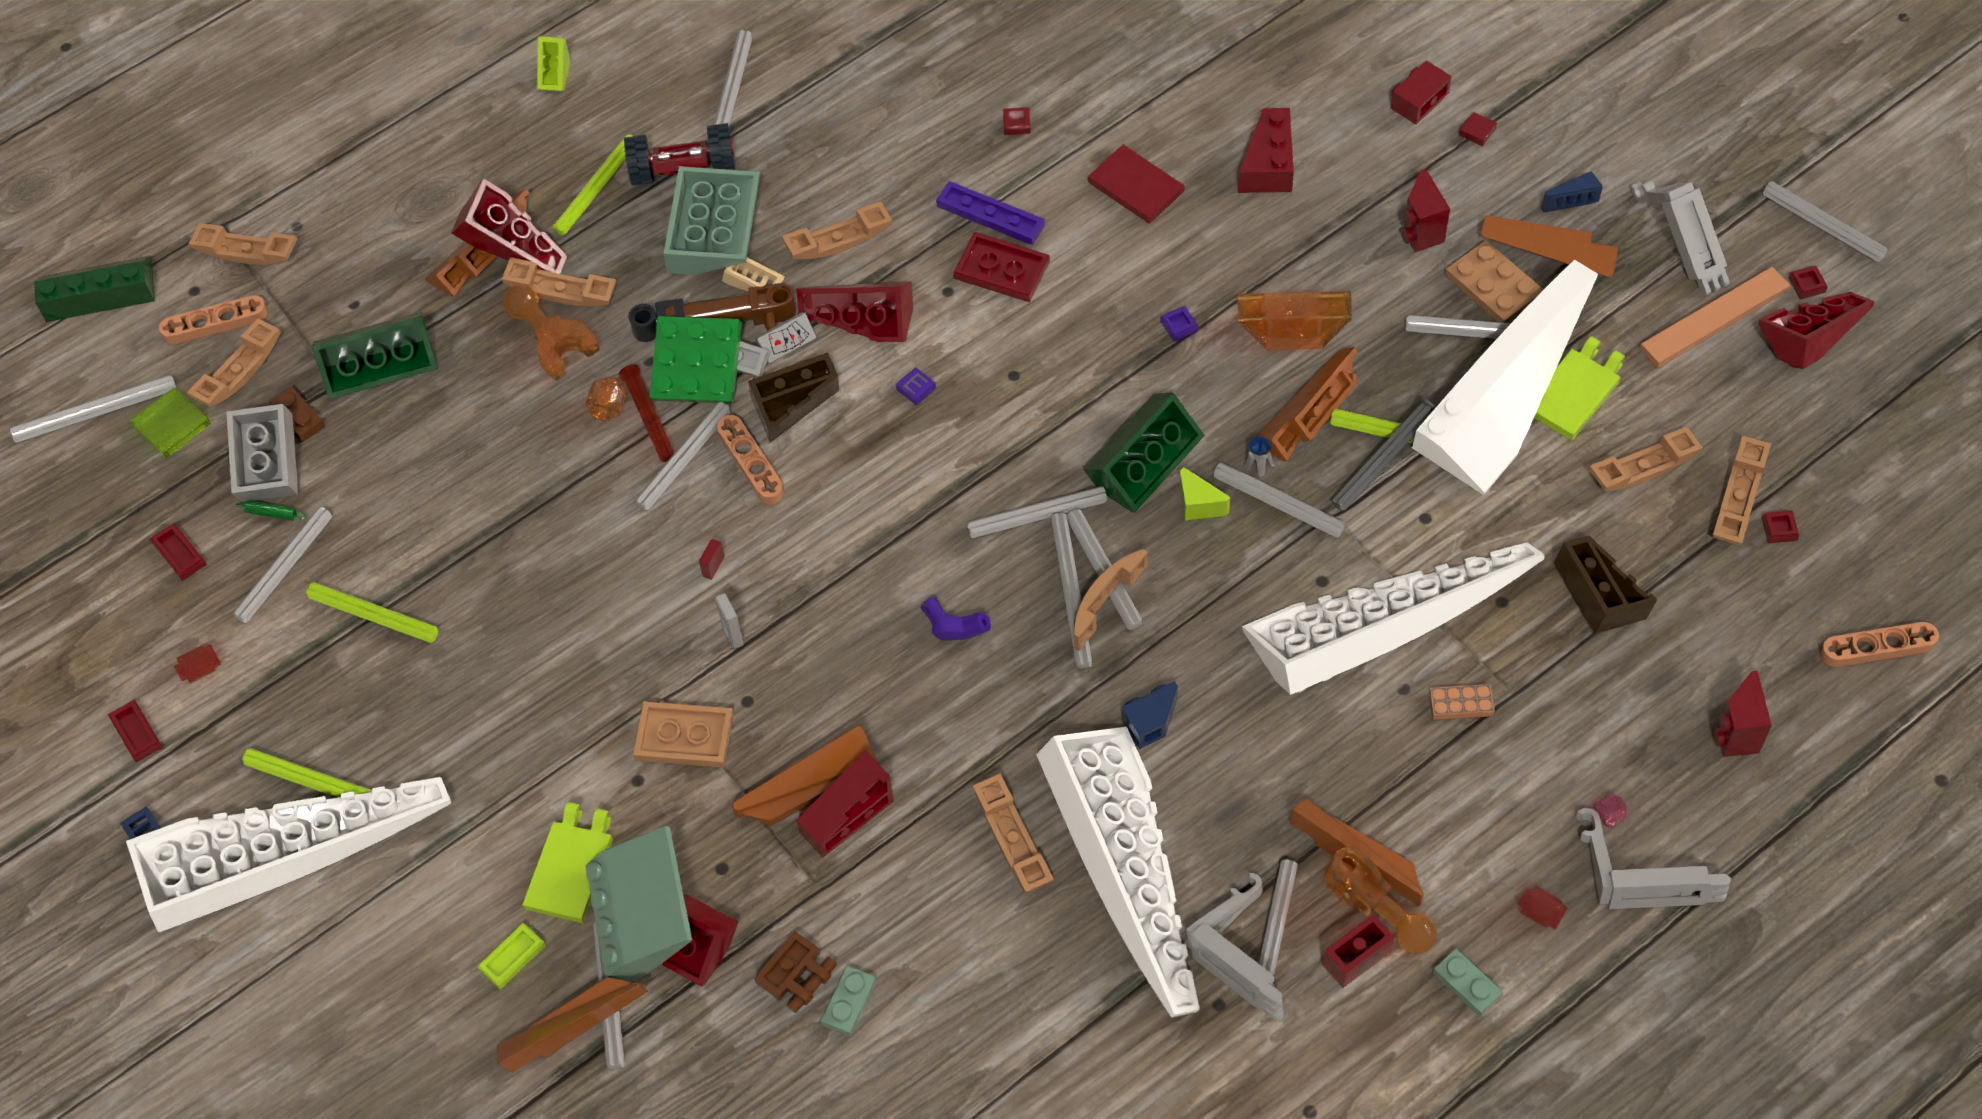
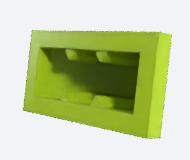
[537,36,571,91]
[1180,467,1230,521]

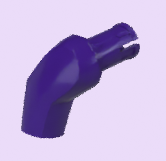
[921,597,991,641]

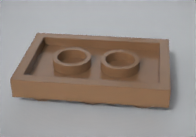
[1445,240,1544,323]
[633,701,734,768]

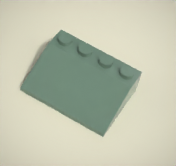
[663,166,760,275]
[586,826,692,982]

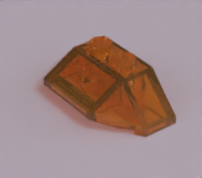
[1238,291,1352,350]

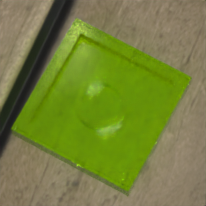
[130,387,211,458]

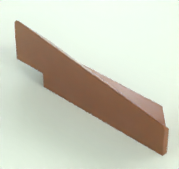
[425,189,529,297]
[1482,215,1618,277]
[1255,347,1357,461]
[732,725,878,826]
[1290,798,1424,906]
[497,977,648,1073]

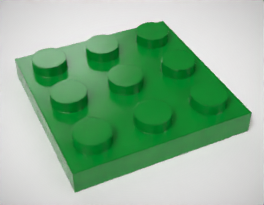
[649,316,742,404]

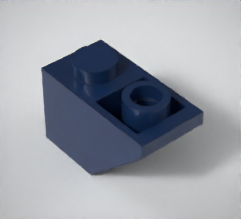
[1122,681,1178,749]

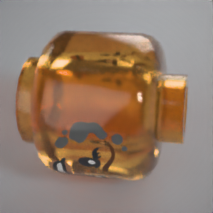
[586,377,626,421]

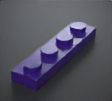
[936,181,1045,245]

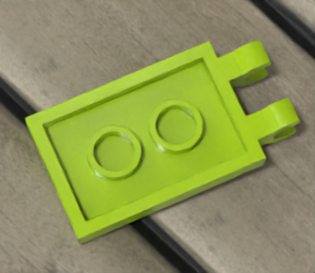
[1534,336,1625,441]
[523,802,613,923]

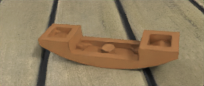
[782,201,892,259]
[189,223,297,265]
[502,257,616,306]
[187,319,281,407]
[1589,426,1703,491]
[1712,435,1771,546]
[1074,549,1148,651]
[972,774,1054,894]

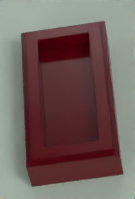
[150,523,207,581]
[108,699,163,763]

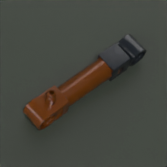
[628,283,796,342]

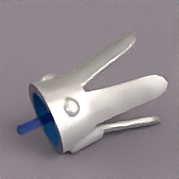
[1244,436,1274,477]

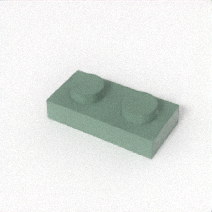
[1433,949,1503,1017]
[821,966,877,1037]

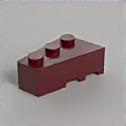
[1238,108,1294,193]
[797,750,894,858]

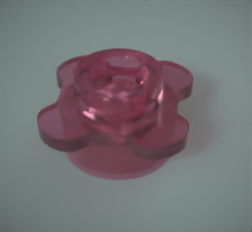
[1594,794,1628,828]

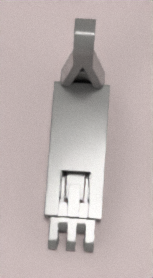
[1631,180,1730,296]
[1576,808,1731,909]
[1186,873,1284,1020]

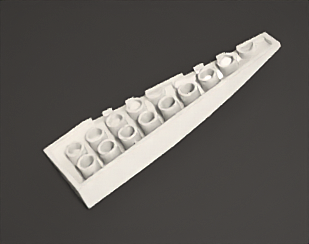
[1412,260,1598,495]
[1242,542,1545,695]
[1037,727,1200,1017]
[126,777,451,933]

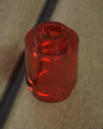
[174,644,221,684]
[1518,886,1568,930]

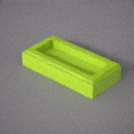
[477,923,546,990]

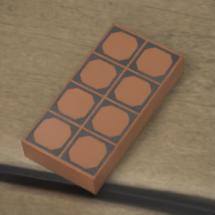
[1429,684,1495,720]

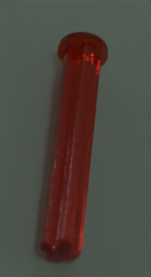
[618,364,674,462]

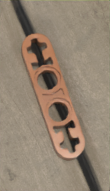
[159,295,268,344]
[717,415,784,505]
[1820,622,1939,667]

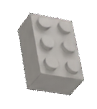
[226,404,298,502]

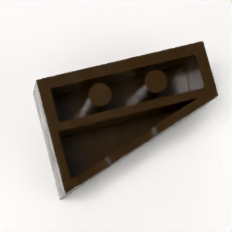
[748,353,839,443]
[1554,536,1658,634]

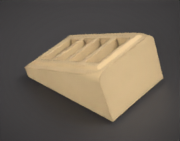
[722,257,785,291]

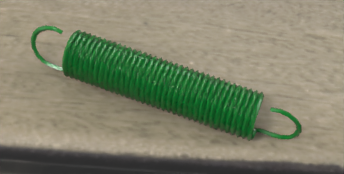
[235,500,306,521]

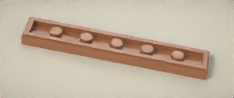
[1639,267,1791,369]

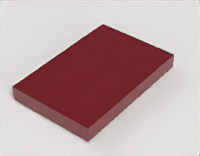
[1088,144,1185,224]
[953,232,1050,303]

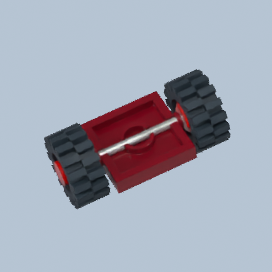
[624,123,735,186]

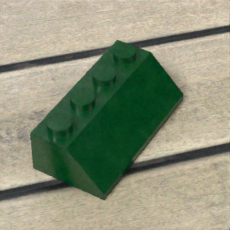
[34,256,155,322]
[312,311,438,399]
[1084,393,1205,513]

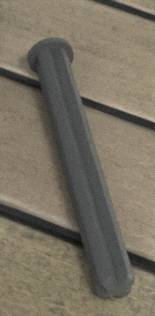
[1332,398,1436,511]

